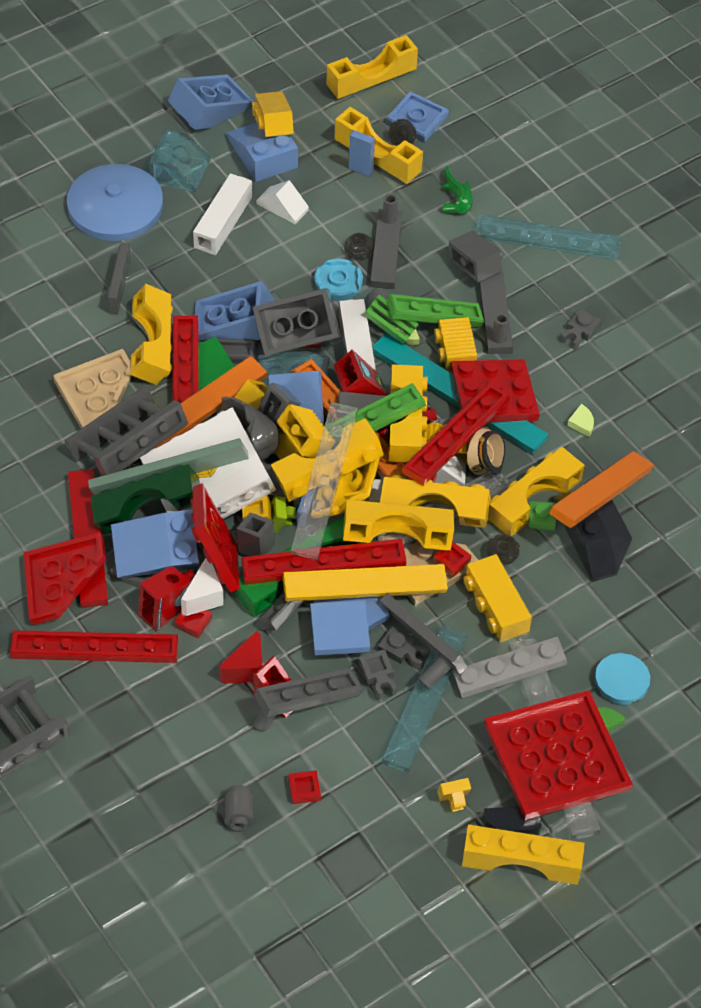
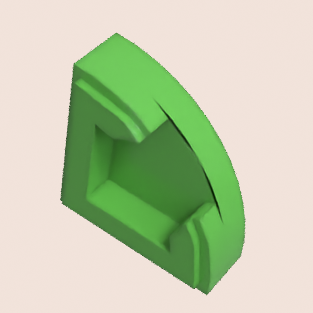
[597,707,626,732]

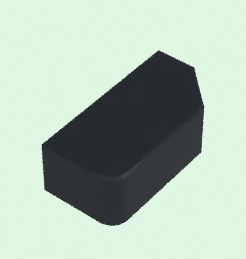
[483,806,542,836]

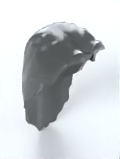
[221,397,279,460]

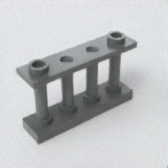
[65,385,188,476]
[0,675,70,779]

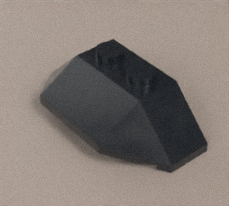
[551,490,632,582]

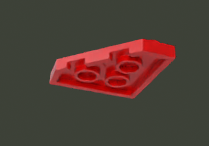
[23,532,106,625]

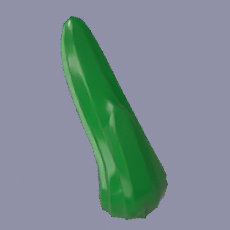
[442,166,473,215]

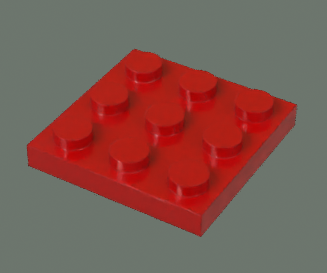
[450,359,540,422]
[190,483,240,593]

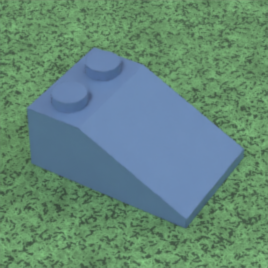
[168,74,254,130]
[226,123,298,182]
[194,281,275,341]
[111,510,199,578]

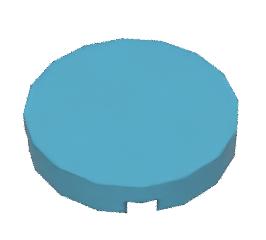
[314,259,363,301]
[594,653,650,705]

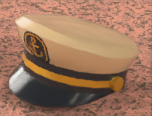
[467,428,505,475]

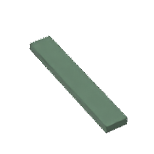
[88,438,249,495]

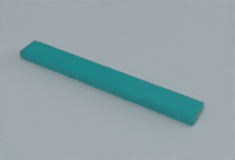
[372,333,549,455]

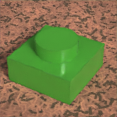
[528,501,556,530]

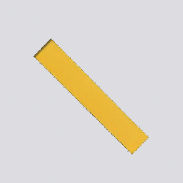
[283,564,448,601]

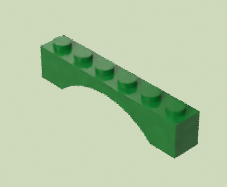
[235,518,385,618]

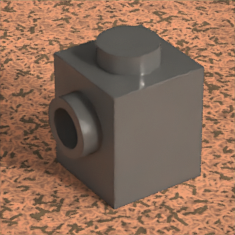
[236,512,275,556]

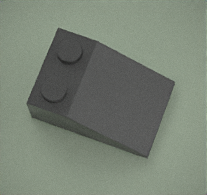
[253,288,341,356]

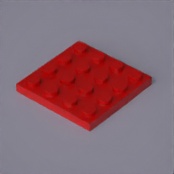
[484,690,633,820]

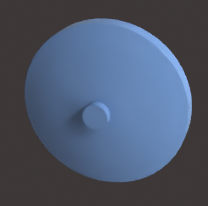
[67,164,163,241]

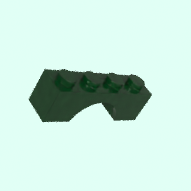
[91,464,200,535]

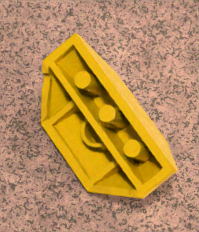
[311,450,380,519]

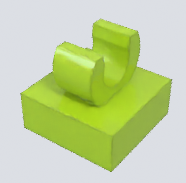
[270,495,297,533]

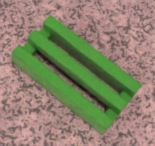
[363,294,419,345]

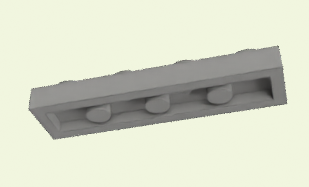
[453,636,567,698]

